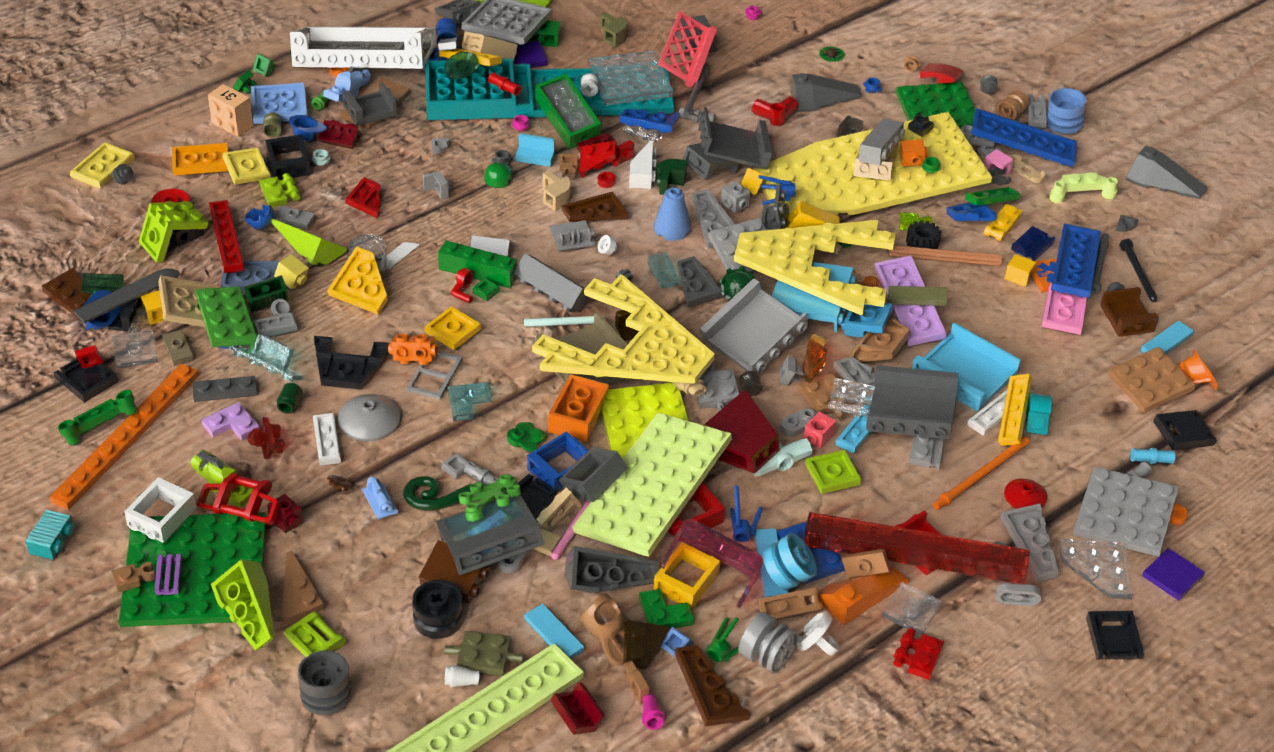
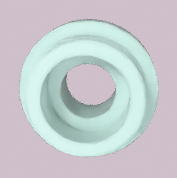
[312,149,330,166]

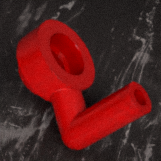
[451,268,474,304]

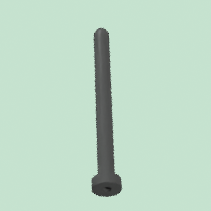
[1091,233,1109,295]

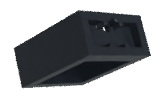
[265,134,311,180]

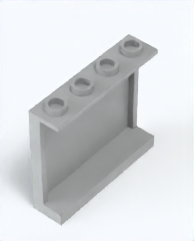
[700,278,808,377]

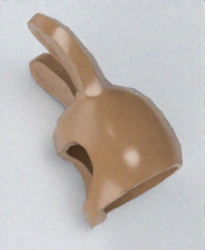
[581,594,626,666]

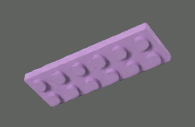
[874,256,946,346]

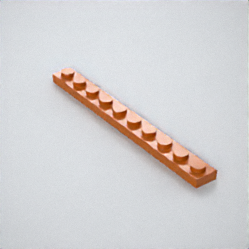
[50,363,199,510]

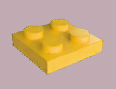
[424,306,481,350]

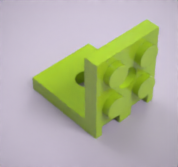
[139,201,209,263]

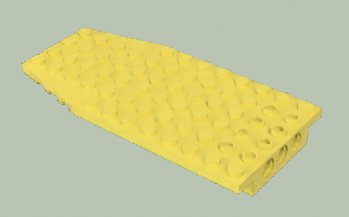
[754,112,992,218]

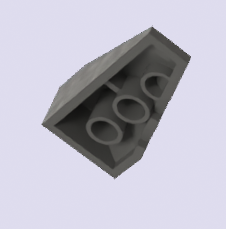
[565,546,659,593]

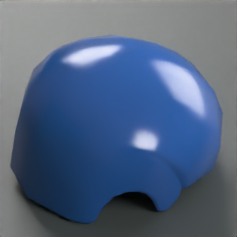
[244,204,275,230]

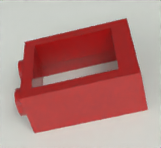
[668,482,725,542]

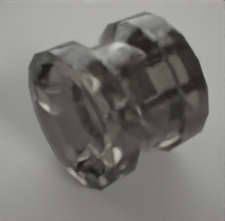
[739,371,762,396]

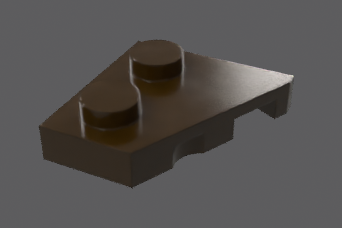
[623,620,669,670]

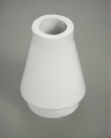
[444,664,479,688]

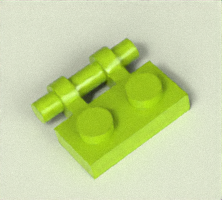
[259,173,300,208]

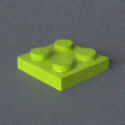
[805,450,861,494]

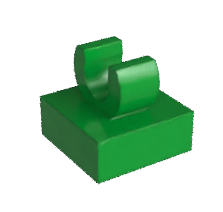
[252,54,276,76]
[232,69,257,94]

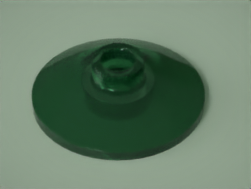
[444,52,479,79]

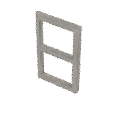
[406,351,462,400]

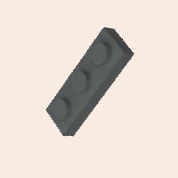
[193,376,257,402]

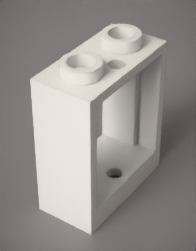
[125,477,196,543]

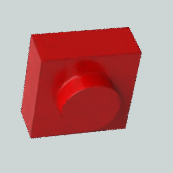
[75,345,103,369]

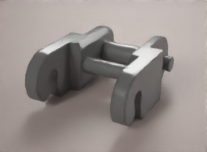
[988,167,1012,185]

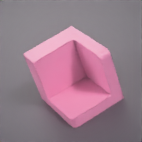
[984,149,1014,174]

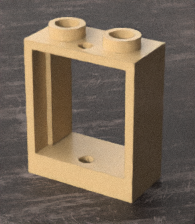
[461,31,517,61]

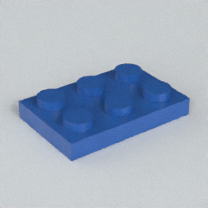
[777,519,845,584]

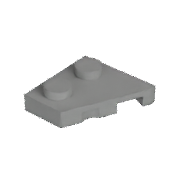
[833,357,875,393]

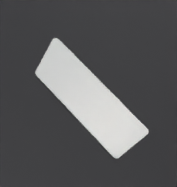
[386,242,419,269]

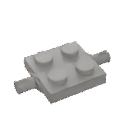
[697,362,739,412]

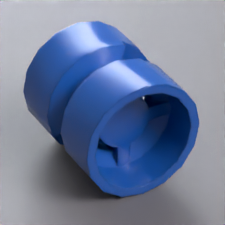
[436,18,458,44]

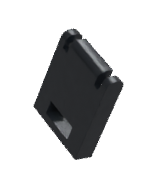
[54,358,118,403]
[1153,410,1217,450]
[505,474,558,522]
[1086,611,1144,660]

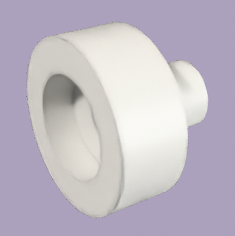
[598,235,618,256]

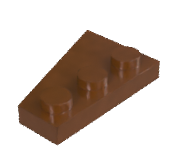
[562,191,629,222]

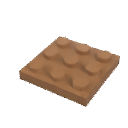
[1108,347,1195,413]

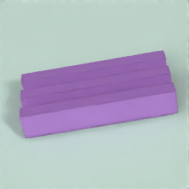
[154,554,182,595]

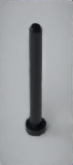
[1119,239,1157,302]

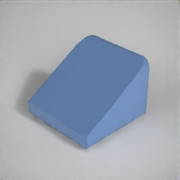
[660,627,694,657]

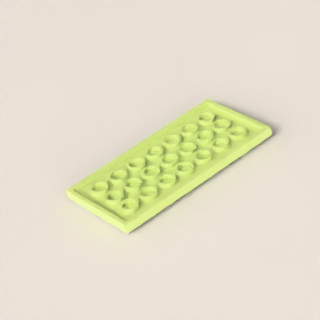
[572,412,732,557]

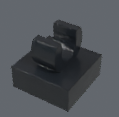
[908,112,934,137]

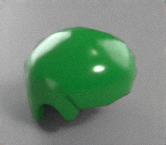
[484,162,512,188]

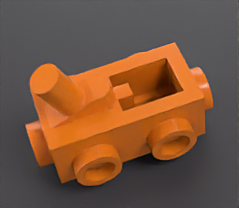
[388,333,438,365]

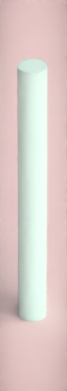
[524,316,603,327]

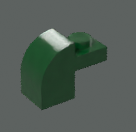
[655,159,687,195]

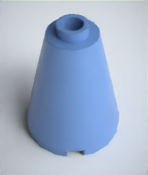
[654,187,691,241]

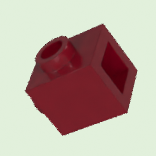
[267,494,303,534]

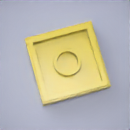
[223,147,270,185]

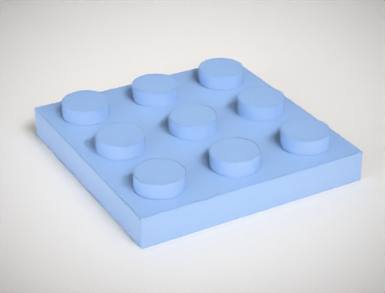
[251,82,307,124]

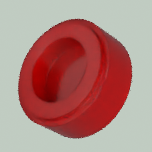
[597,171,616,188]

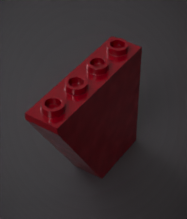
[704,390,780,474]

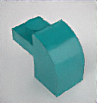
[1025,393,1052,435]

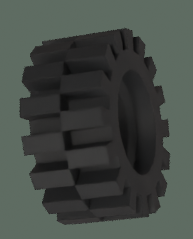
[906,220,941,249]

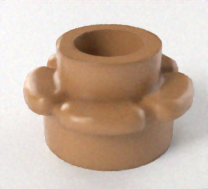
[904,56,921,72]

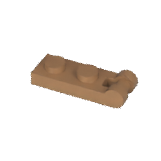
[758,587,824,620]

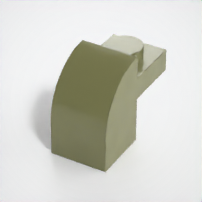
[600,12,627,48]

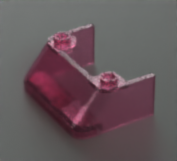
[660,519,763,608]

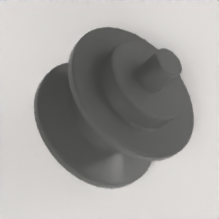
[980,75,998,94]
[112,164,133,185]

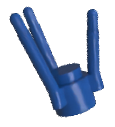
[758,175,795,205]
[730,485,763,542]

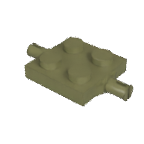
[444,631,524,676]

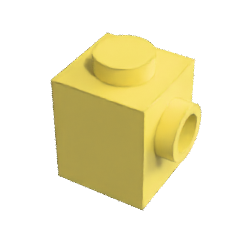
[274,255,309,289]

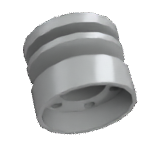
[738,612,798,674]

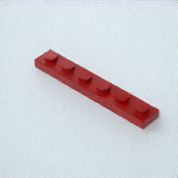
[208,200,244,273]

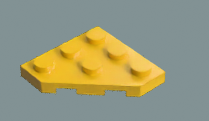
[327,246,388,315]

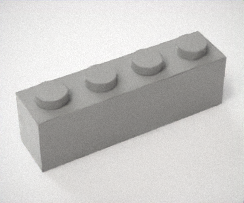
[859,118,905,166]

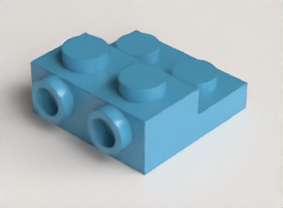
[841,303,893,337]

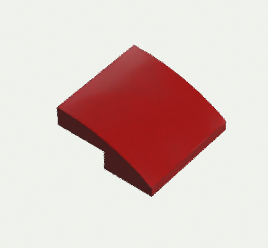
[920,63,964,83]

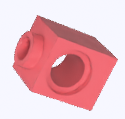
[803,412,836,449]

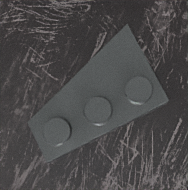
[677,256,722,308]

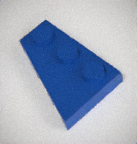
[619,109,680,133]

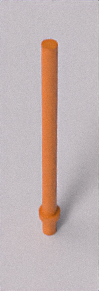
[933,437,1030,510]

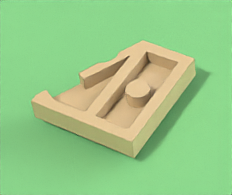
[536,488,583,532]

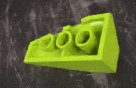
[271,219,348,266]
[211,559,274,651]

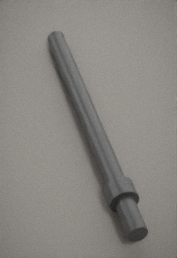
[683,63,710,118]

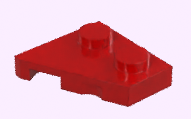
[579,141,618,178]

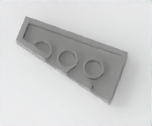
[691,189,735,248]
[1000,504,1059,582]

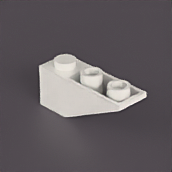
[629,140,656,189]

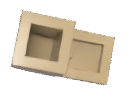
[543,170,570,211]

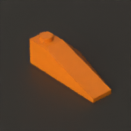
[818,567,909,625]

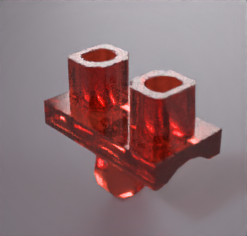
[247,417,285,459]

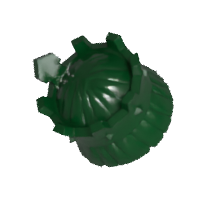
[719,266,757,301]

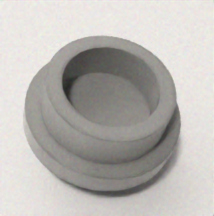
[270,299,291,316]

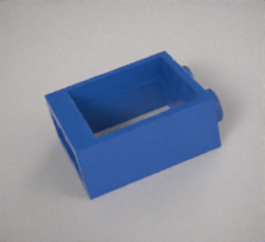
[527,432,589,493]

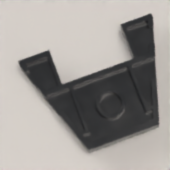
[314,336,389,389]

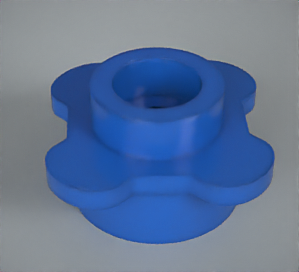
[863,78,882,93]

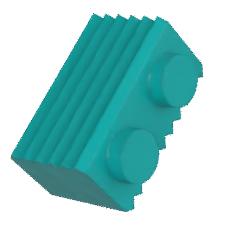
[25,509,75,560]

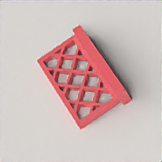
[658,11,717,88]

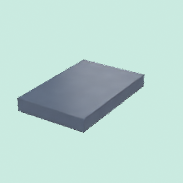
[221,261,280,292]

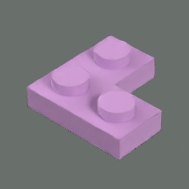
[201,402,260,441]

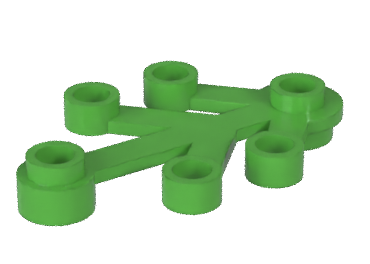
[458,474,521,521]

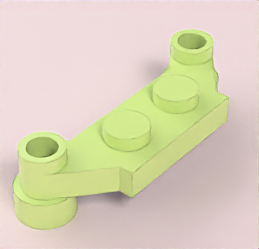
[1049,172,1118,203]

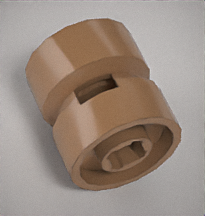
[997,91,1029,120]

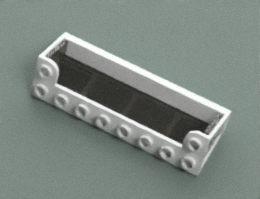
[290,26,436,68]

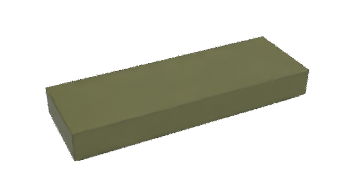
[888,286,948,306]

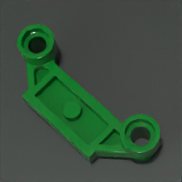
[57,390,138,445]

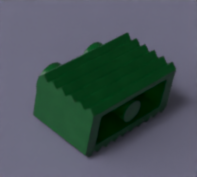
[244,275,289,312]

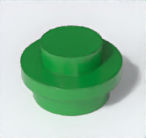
[922,157,941,174]

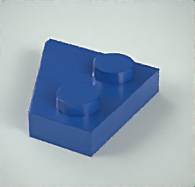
[947,202,997,221]

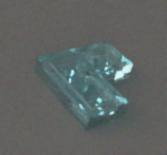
[448,382,491,421]

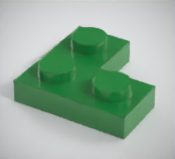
[639,589,694,629]

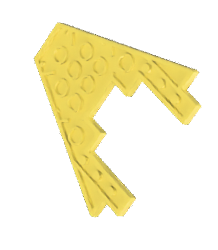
[734,220,895,315]
[532,274,715,384]

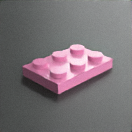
[1041,284,1087,335]

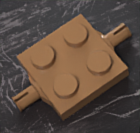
[798,369,854,421]

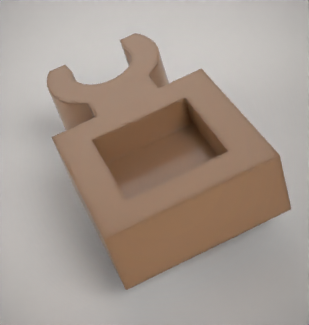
[559,153,578,179]
[111,562,155,593]
[623,661,651,705]

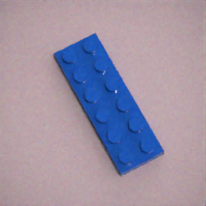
[971,108,1077,167]
[1051,223,1101,298]

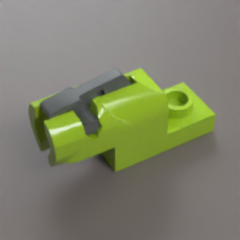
[191,449,253,508]

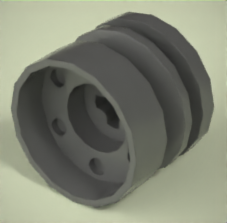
[298,651,351,715]

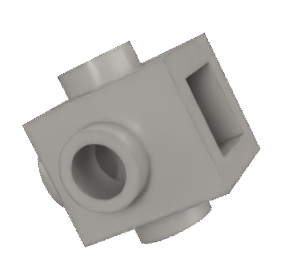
[721,181,750,213]

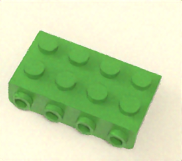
[196,286,259,352]

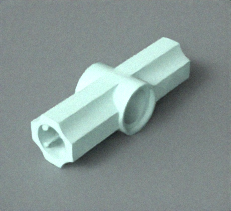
[753,438,812,477]

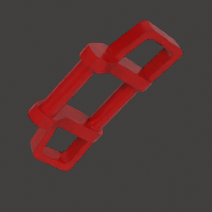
[197,473,281,525]

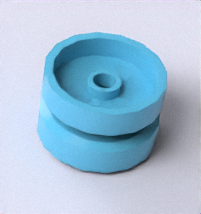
[762,533,817,591]

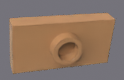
[841,549,891,578]

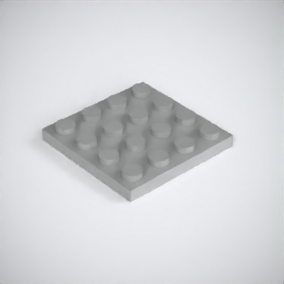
[462,0,552,45]
[1073,467,1179,557]

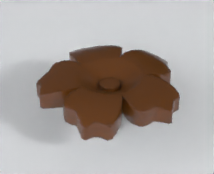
[327,475,353,491]

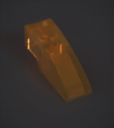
[803,334,828,383]

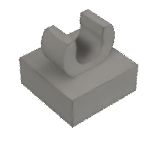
[779,356,803,386]

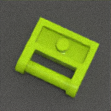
[284,611,346,657]

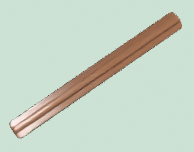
[889,245,1002,266]

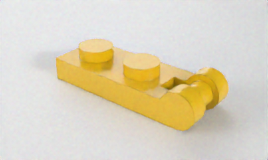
[984,204,1023,242]

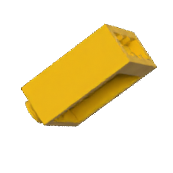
[653,542,720,610]

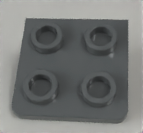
[761,184,789,230]

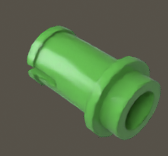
[311,90,331,110]

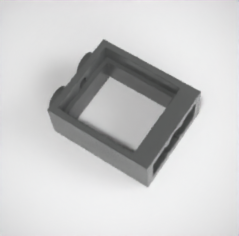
[559,446,628,502]

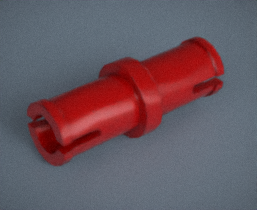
[488,72,522,96]

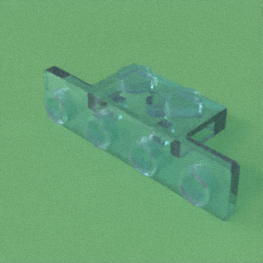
[228,334,303,382]

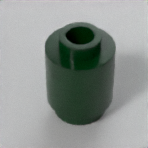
[276,383,303,414]

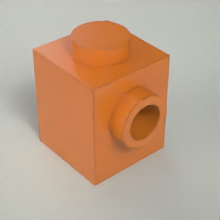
[900,139,928,167]

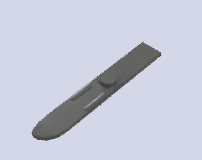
[74,268,180,323]

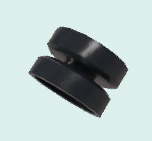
[412,580,463,639]

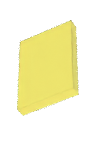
[70,142,135,188]

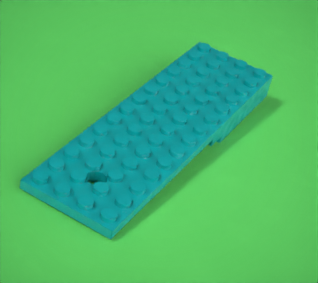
[425,59,674,120]

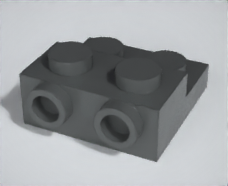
[435,0,480,26]

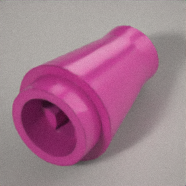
[642,694,665,730]

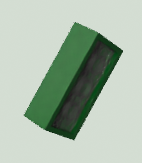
[535,73,601,149]

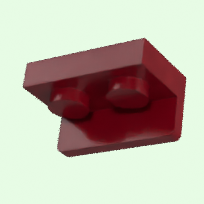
[318,120,362,149]

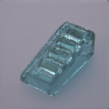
[647,252,680,289]

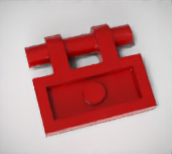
[893,628,944,680]

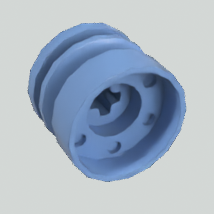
[1047,88,1086,134]

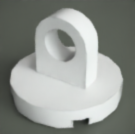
[796,611,840,656]

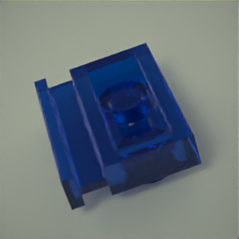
[1011,226,1055,261]

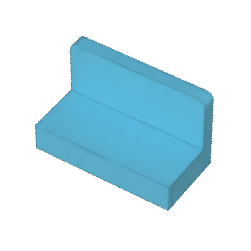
[515,133,555,167]

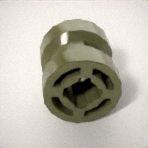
[263,112,282,138]

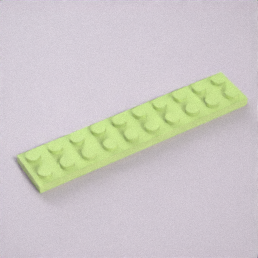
[386,643,584,752]

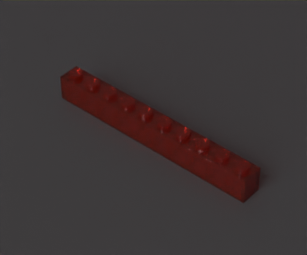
[804,512,1030,585]

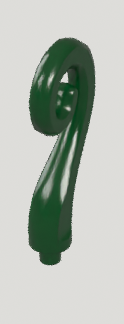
[403,476,495,511]

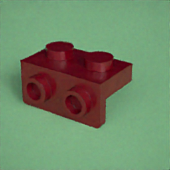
[550,682,605,735]

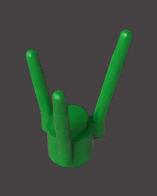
[706,617,739,663]

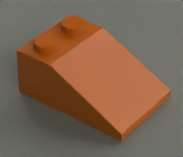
[548,374,609,443]

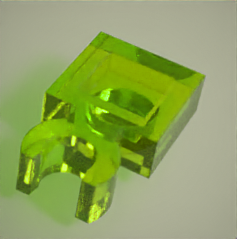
[899,213,932,231]

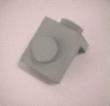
[423,171,450,200]

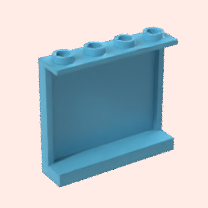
[772,262,856,332]
[912,323,1021,412]

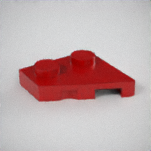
[345,177,380,218]

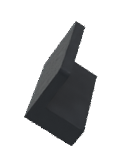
[108,297,143,332]

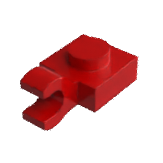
[613,140,635,167]

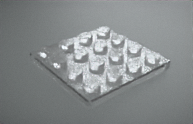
[588,50,673,105]

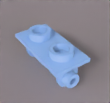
[362,477,398,520]

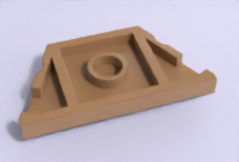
[848,319,911,362]

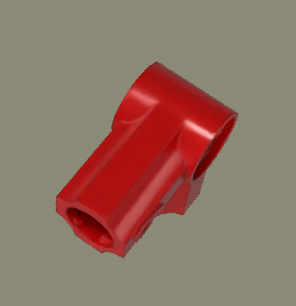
[751,96,798,126]

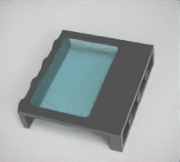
[436,495,544,576]

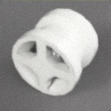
[581,74,598,96]

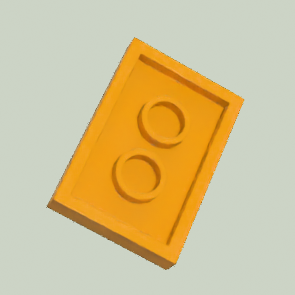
[172,143,228,175]

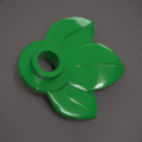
[507,422,548,452]

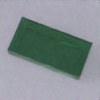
[81,273,124,293]

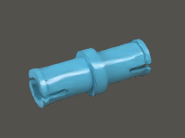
[1130,448,1175,464]

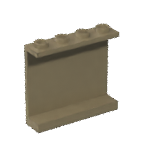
[536,311,628,386]

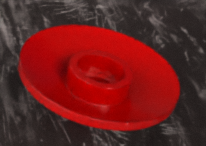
[151,188,190,203]
[1004,478,1047,509]

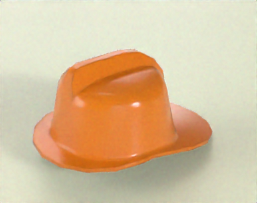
[1179,349,1218,390]

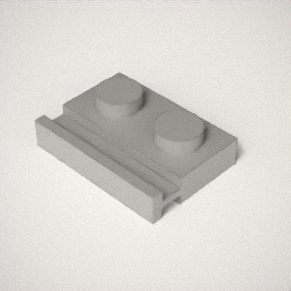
[909,436,944,469]

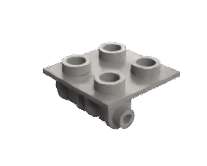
[549,220,595,251]

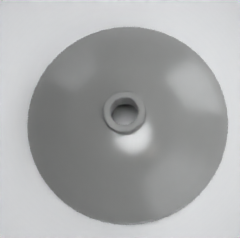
[338,394,401,442]

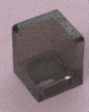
[837,115,864,137]

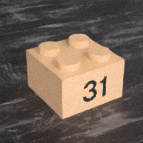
[208,84,253,137]

